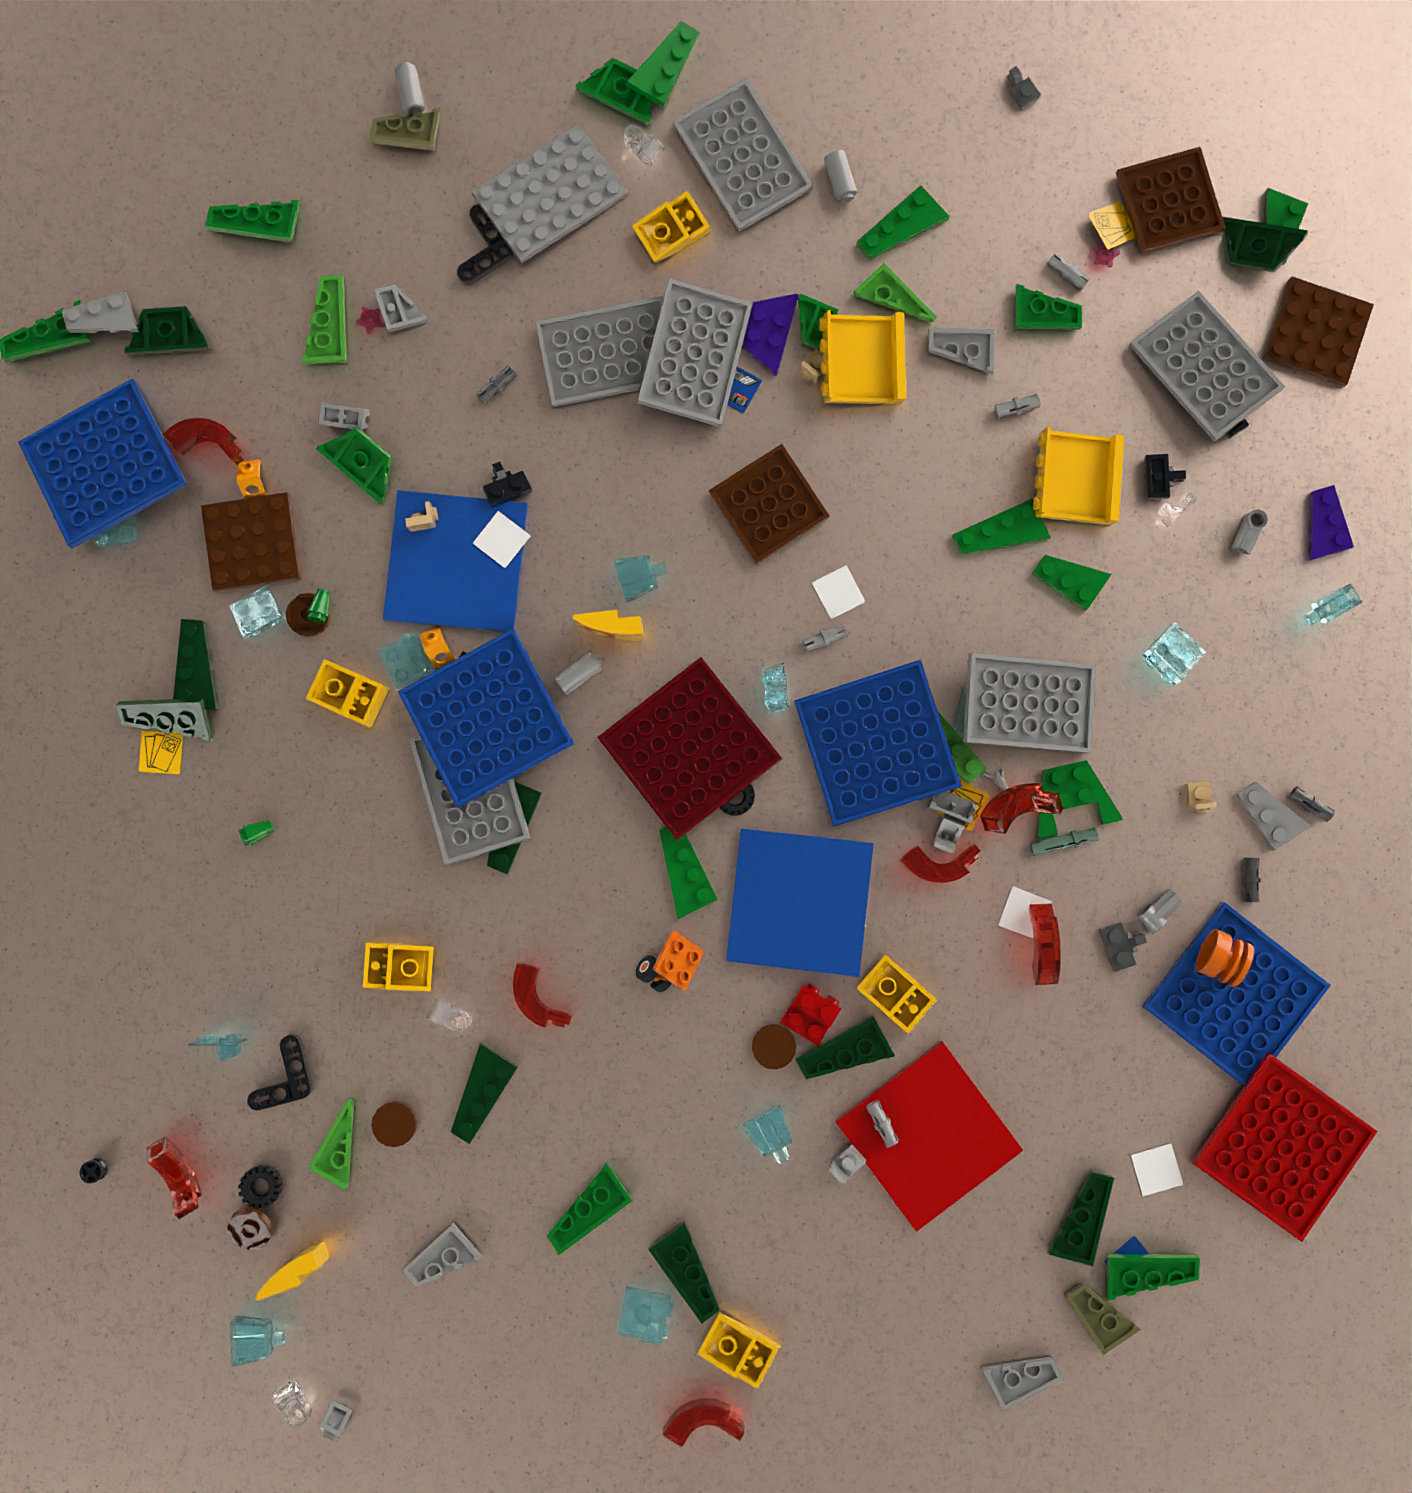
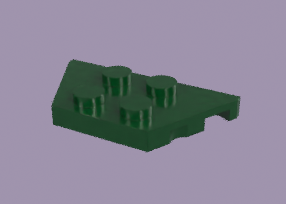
[1223,217,1308,272]
[124,306,210,355]

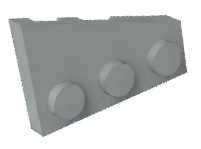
[61,291,138,333]

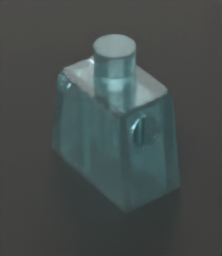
[614,555,668,603]
[1305,583,1362,626]
[743,1105,793,1164]
[230,1316,285,1366]

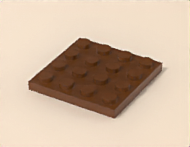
[1116,146,1226,254]
[1262,276,1374,387]
[709,444,830,564]
[201,492,301,592]

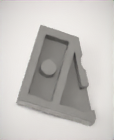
[374,284,428,333]

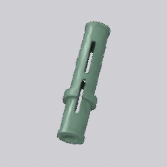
[1030,827,1099,856]

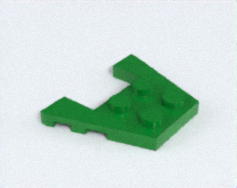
[1036,760,1123,839]

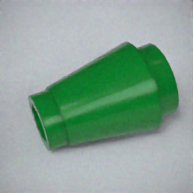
[306,589,330,623]
[238,820,274,846]

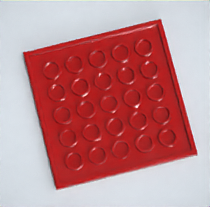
[835,1041,1024,1232]
[1191,1052,1378,1242]

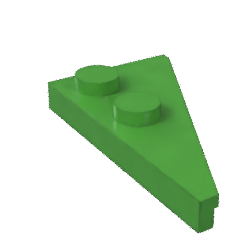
[853,263,937,323]
[308,1098,354,1190]

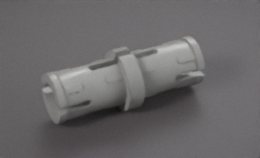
[1047,252,1090,290]
[994,394,1041,419]
[802,624,848,652]
[866,1100,899,1148]

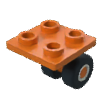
[636,931,704,992]

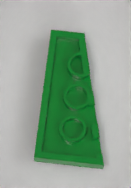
[625,21,700,107]
[856,185,950,260]
[205,200,301,243]
[0,300,90,362]
[952,498,1051,555]
[659,827,718,919]
[547,1163,633,1255]
[1106,1254,1200,1301]

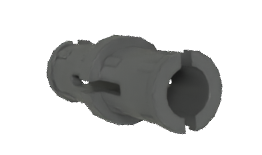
[476,365,517,404]
[1289,786,1335,822]
[1243,858,1261,902]

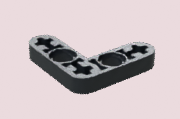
[457,204,513,285]
[247,1034,313,1111]

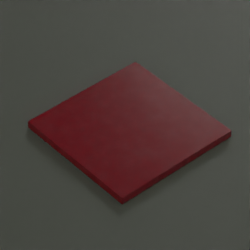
[597,657,783,841]

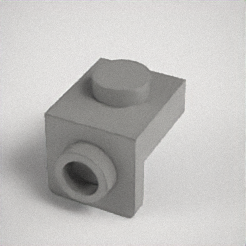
[933,814,965,854]

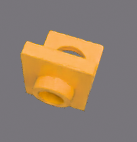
[237,459,266,499]
[419,626,455,670]

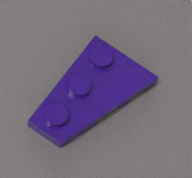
[1309,485,1354,561]

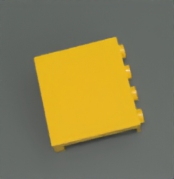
[819,310,906,404]
[1033,426,1125,526]

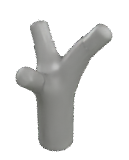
[982,769,1012,798]

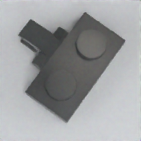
[1099,922,1147,972]

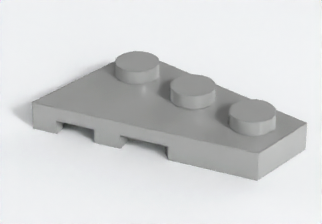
[928,328,995,375]
[1236,782,1312,850]
[402,1222,483,1288]
[981,1357,1063,1411]

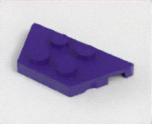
[742,294,799,376]

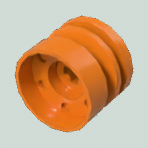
[1195,929,1254,988]

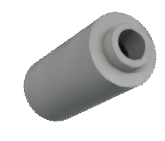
[395,62,425,115]
[824,150,857,203]
[554,652,603,695]

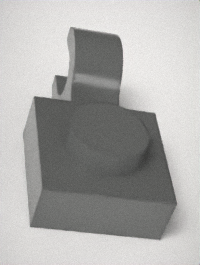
[1006,66,1041,109]

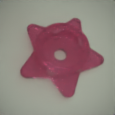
[1092,244,1120,268]
[356,307,384,334]

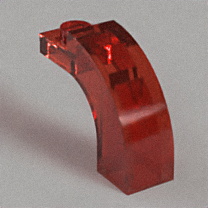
[163,418,244,465]
[980,783,1063,834]
[899,844,981,883]
[1029,903,1061,985]
[513,962,573,1028]
[146,1136,202,1220]
[663,1398,745,1447]

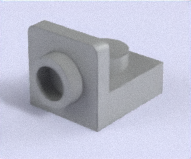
[828,1144,867,1185]
[319,1400,353,1440]

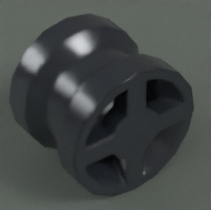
[79,1158,108,1184]

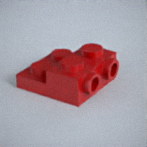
[780,983,842,1046]

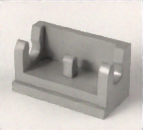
[319,402,370,431]
[927,792,978,824]

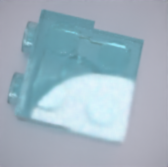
[1142,622,1206,686]
[617,1286,674,1345]

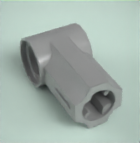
[1231,509,1268,555]
[1137,889,1183,934]

